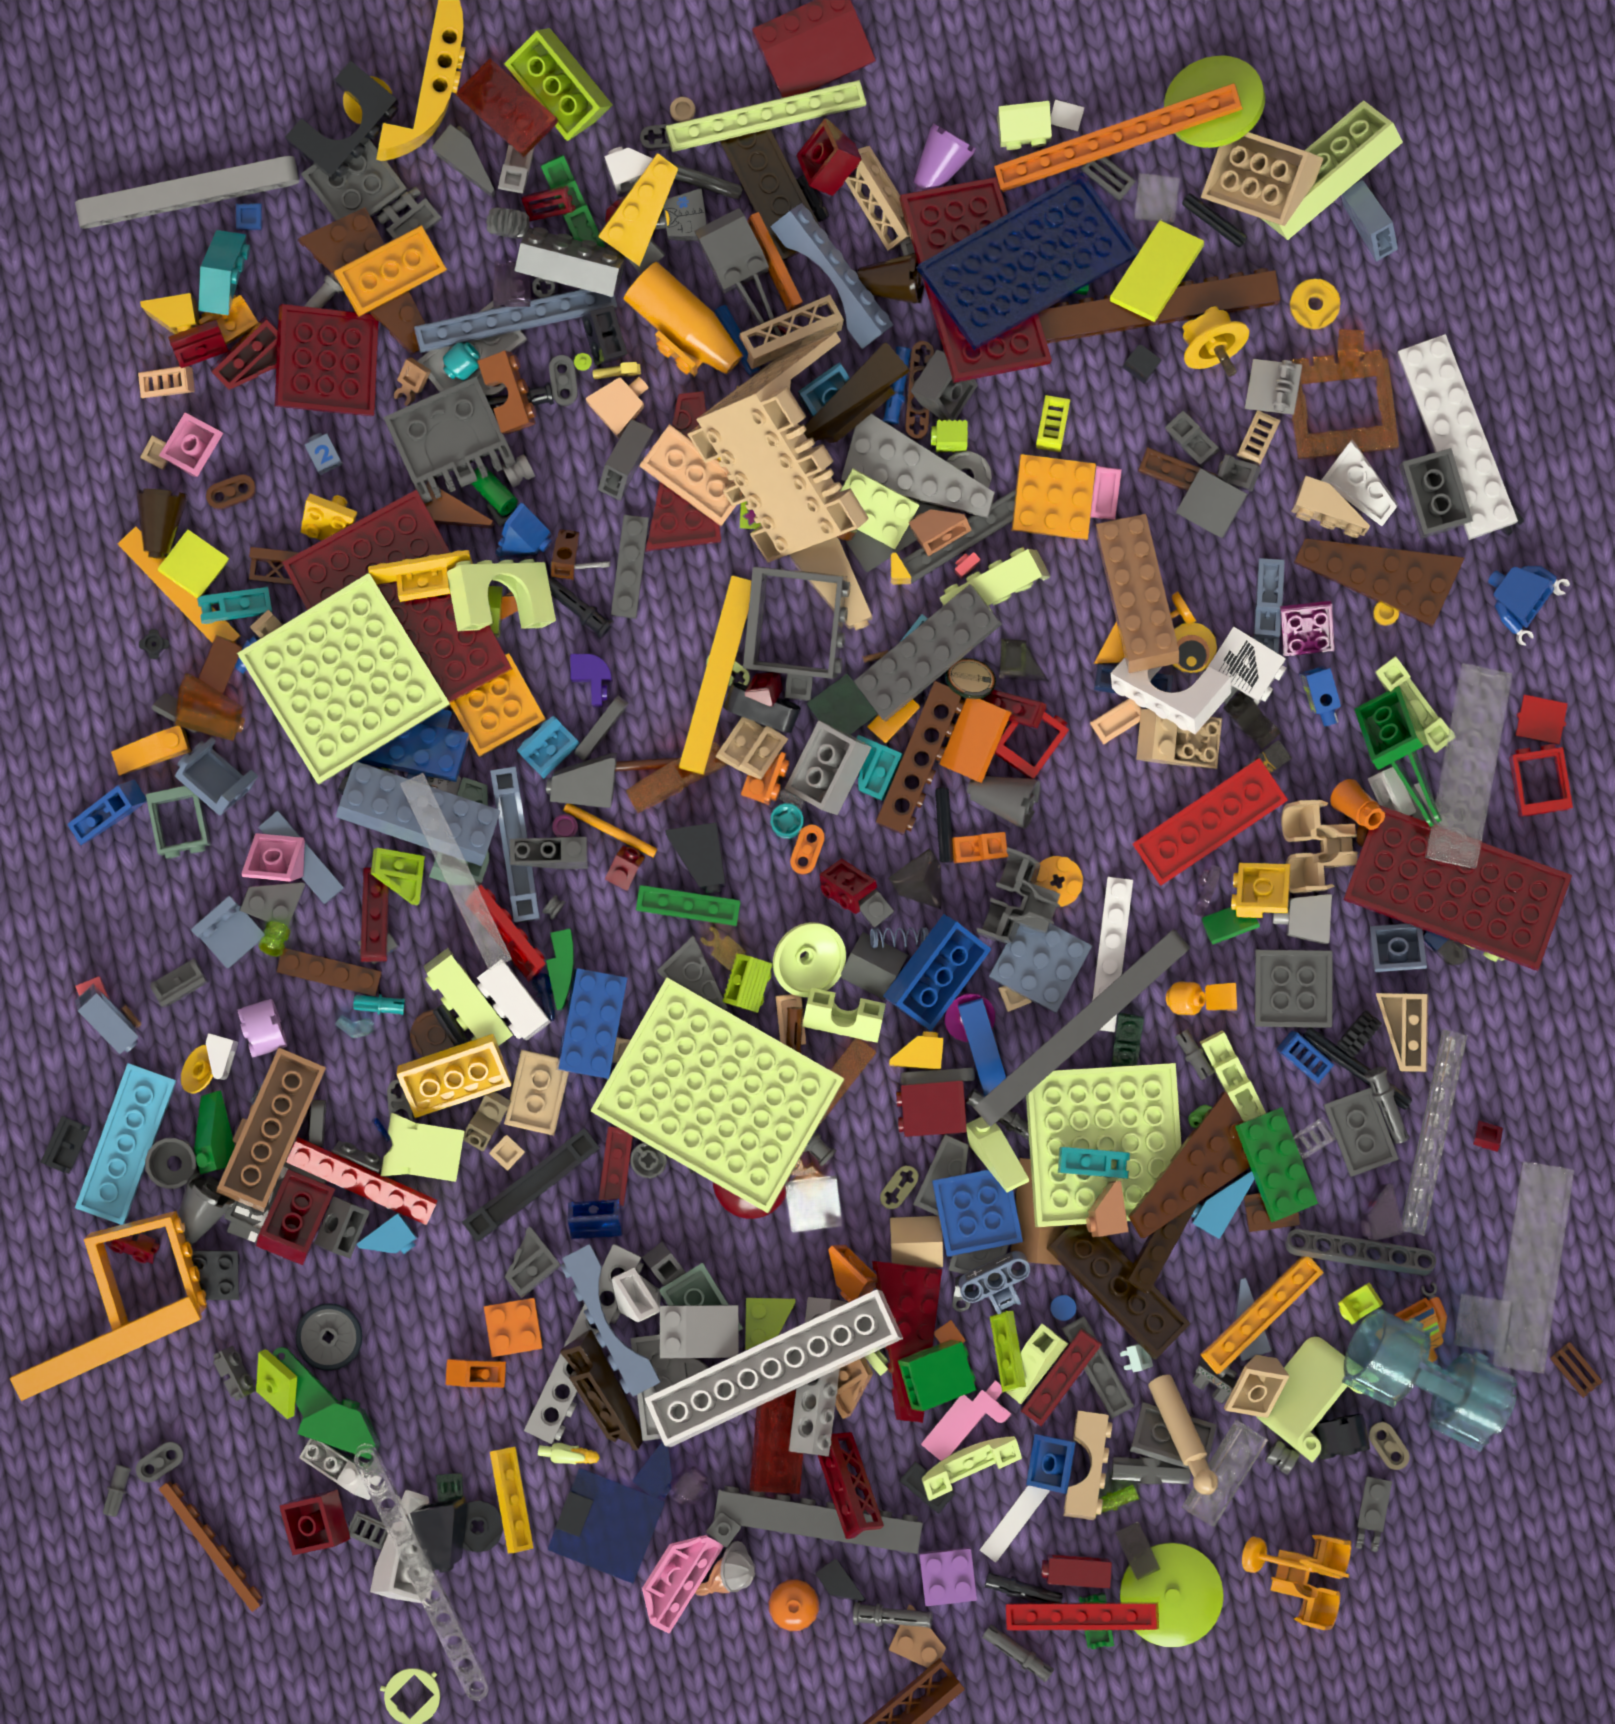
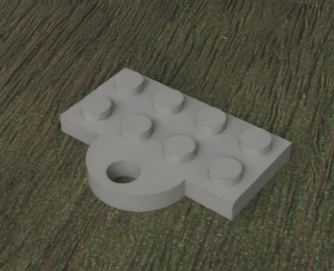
[418,299,527,396]
[631,1335,709,1441]

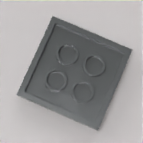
[301,139,408,220]
[1254,950,1332,1028]

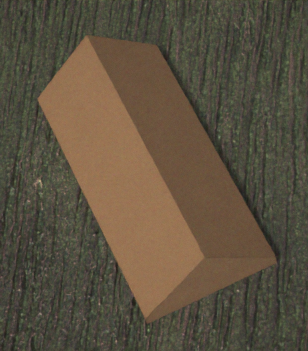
[1011,1158,1065,1265]

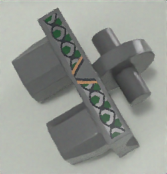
[1192,1358,1237,1404]

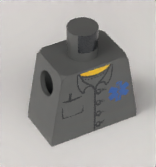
[655,189,707,241]

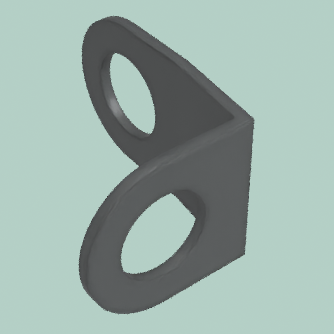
[952,1275,973,1312]

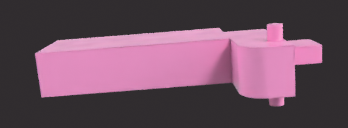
[921,1381,1012,1461]

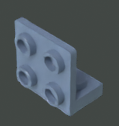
[191,896,265,968]

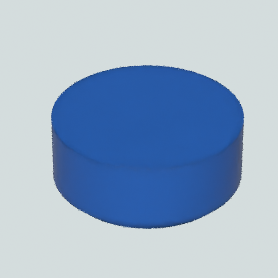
[1050,1295,1076,1321]

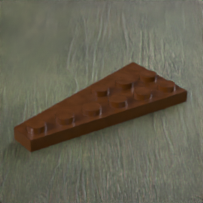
[297,207,425,355]
[1294,538,1465,627]
[1128,1091,1250,1238]

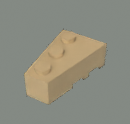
[1376,993,1429,1072]

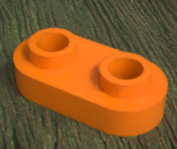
[790,825,824,875]

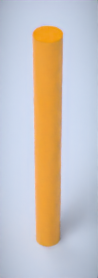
[563,803,658,857]

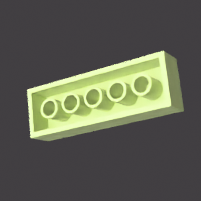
[1261,100,1403,240]

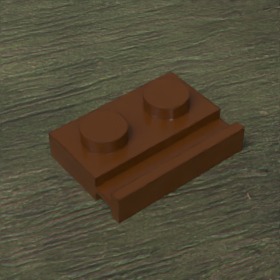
[1243,1193,1300,1232]

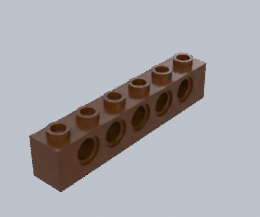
[876,681,965,835]

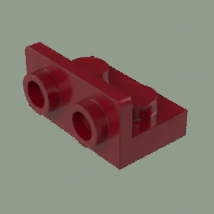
[819,858,877,914]

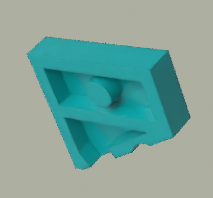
[857,735,903,801]

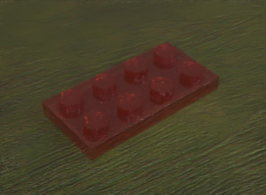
[455,58,559,157]
[750,1389,803,1494]

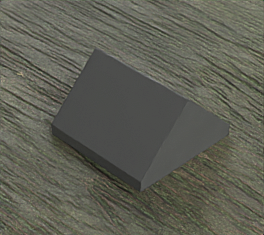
[840,932,908,1000]

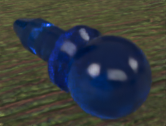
[532,973,555,1021]

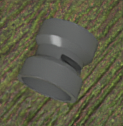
[1265,1440,1300,1475]

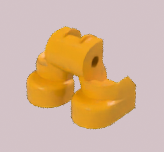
[1271,1534,1352,1630]

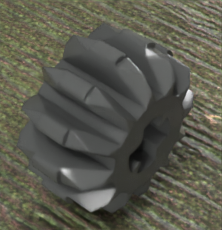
[486,207,530,239]

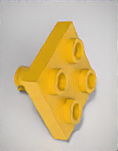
[300,493,357,541]

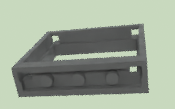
[743,566,851,679]

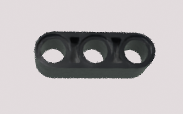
[723,682,801,733]

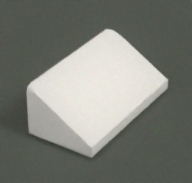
[1368,767,1416,816]

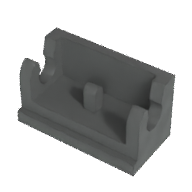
[150,958,209,1008]

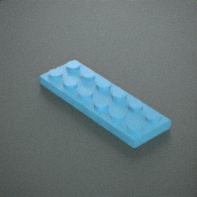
[75,1063,177,1225]

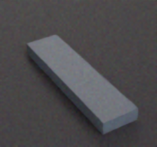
[258,811,344,904]

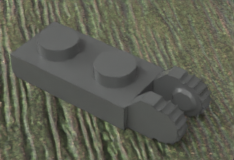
[1355,1476,1392,1552]

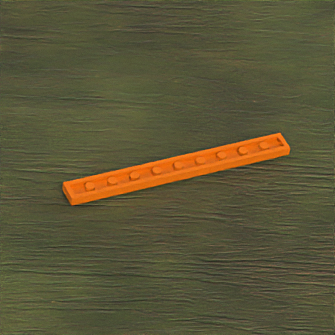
[994,83,1243,192]

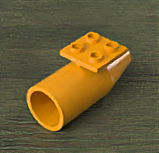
[624,262,743,377]

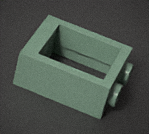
[146,786,211,859]

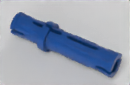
[883,347,912,424]

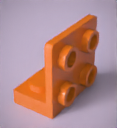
[741,752,789,806]

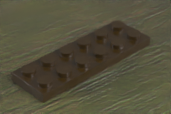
[719,129,821,261]
[1047,1224,1191,1360]

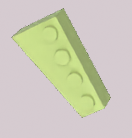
[939,547,1051,606]
[424,948,513,1046]

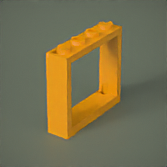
[84,1211,207,1330]

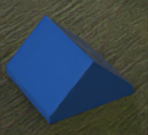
[1026,1434,1076,1494]

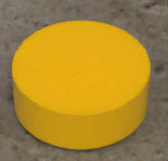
[1373,602,1399,626]

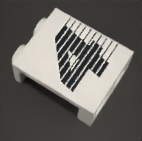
[1207,627,1286,706]

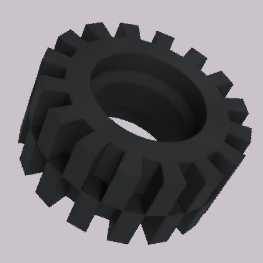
[1337,1010,1382,1058]

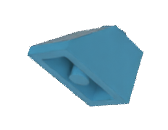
[357,1213,418,1254]

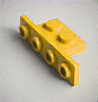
[368,550,473,602]

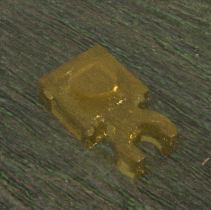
[700,927,747,971]

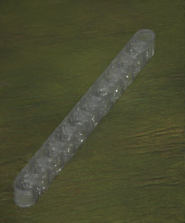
[354,1443,488,1701]

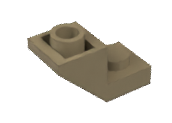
[463,1092,511,1152]

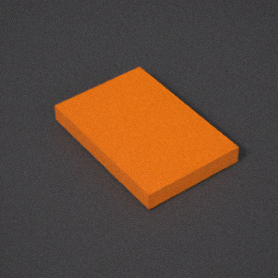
[939,695,1011,783]

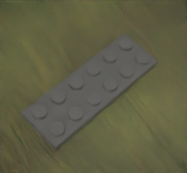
[854,584,1002,721]

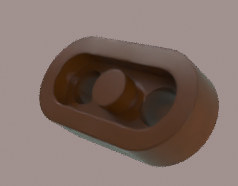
[206,474,256,510]

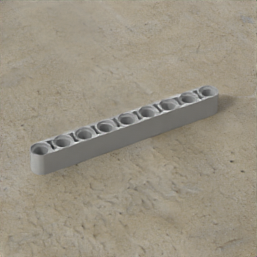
[75,156,300,229]

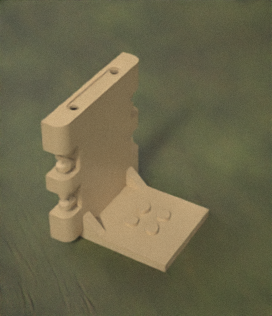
[687,332,869,562]

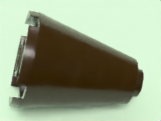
[857,253,924,304]
[136,488,188,559]

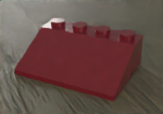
[752,0,876,98]

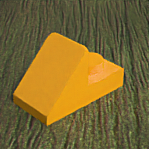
[1205,983,1237,1011]

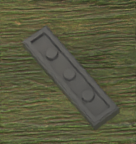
[1061,1316,1134,1419]

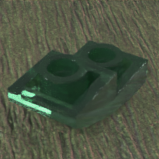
[1111,1013,1144,1067]

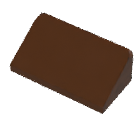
[197,635,242,693]

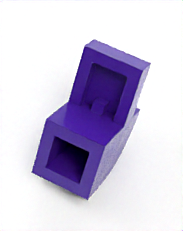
[570,654,613,707]

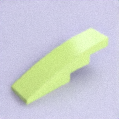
[1200,1030,1266,1122]

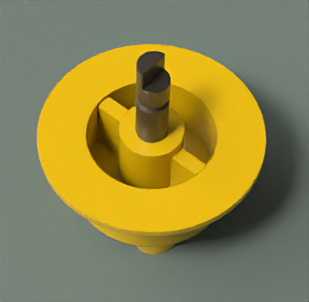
[1182,306,1249,377]

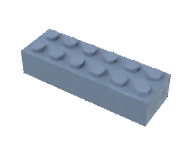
[336,762,501,866]

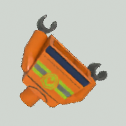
[1365,1282,1447,1364]

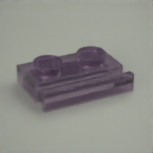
[493,261,532,307]

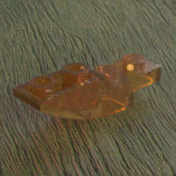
[626,742,728,813]

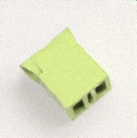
[381,1113,464,1182]

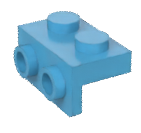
[517,716,580,779]

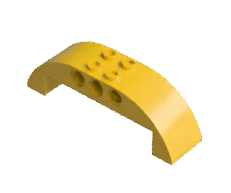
[376,0,466,161]

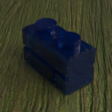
[568,1199,623,1239]

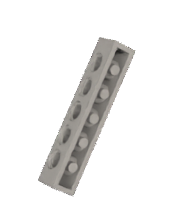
[789,1297,848,1456]

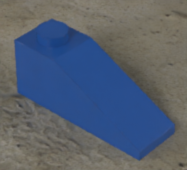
[67,779,147,845]

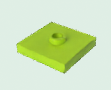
[256,1349,297,1419]

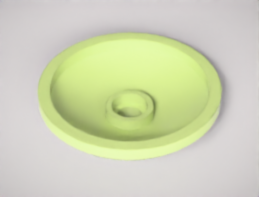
[773,922,846,997]

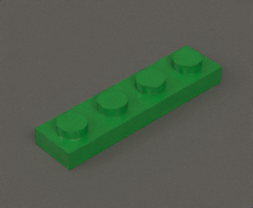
[636,885,741,926]

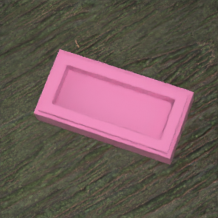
[1090,466,1122,520]

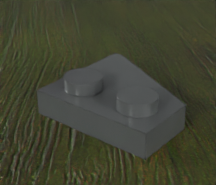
[505,1227,561,1298]

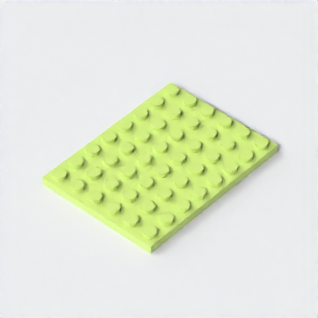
[591,978,845,1213]

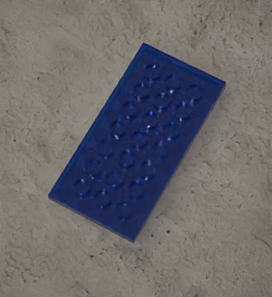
[917,172,1139,350]

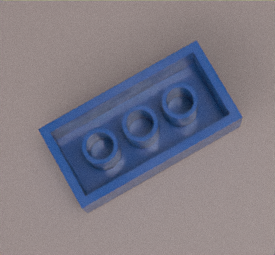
[883,914,991,1031]
[556,968,627,1079]

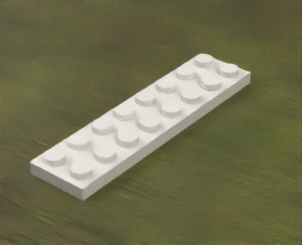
[1397,334,1518,540]

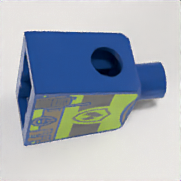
[1299,666,1341,727]

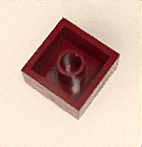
[279,1490,351,1556]

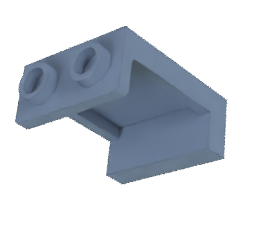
[175,737,258,816]

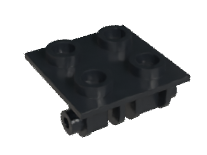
[191,1250,240,1300]

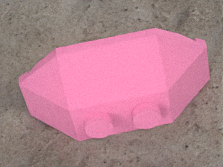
[642,1535,724,1633]

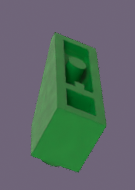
[194,1090,235,1175]

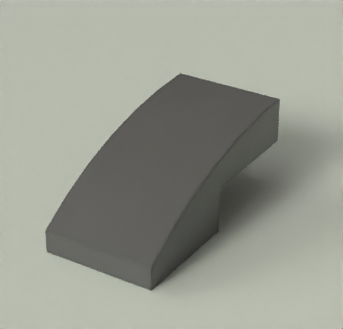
[1165,411,1220,467]

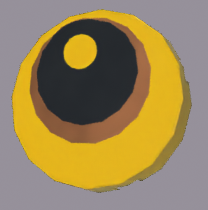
[1172,623,1217,673]

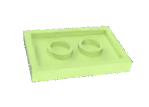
[840,468,919,549]

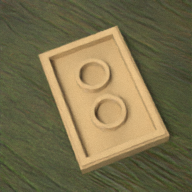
[504,1049,569,1136]

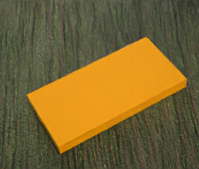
[334,225,447,317]

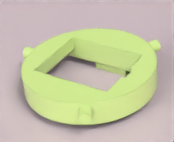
[380,1668,441,1724]

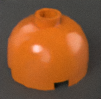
[768,1579,819,1631]

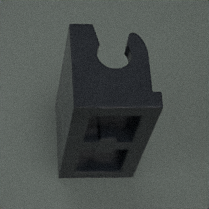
[41,1116,91,1174]

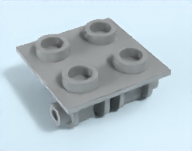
[1245,359,1303,415]

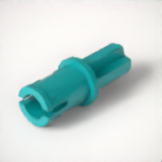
[353,994,405,1015]

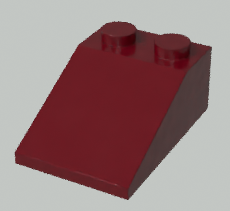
[256,1169,335,1265]

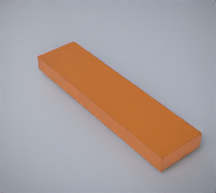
[747,212,803,312]

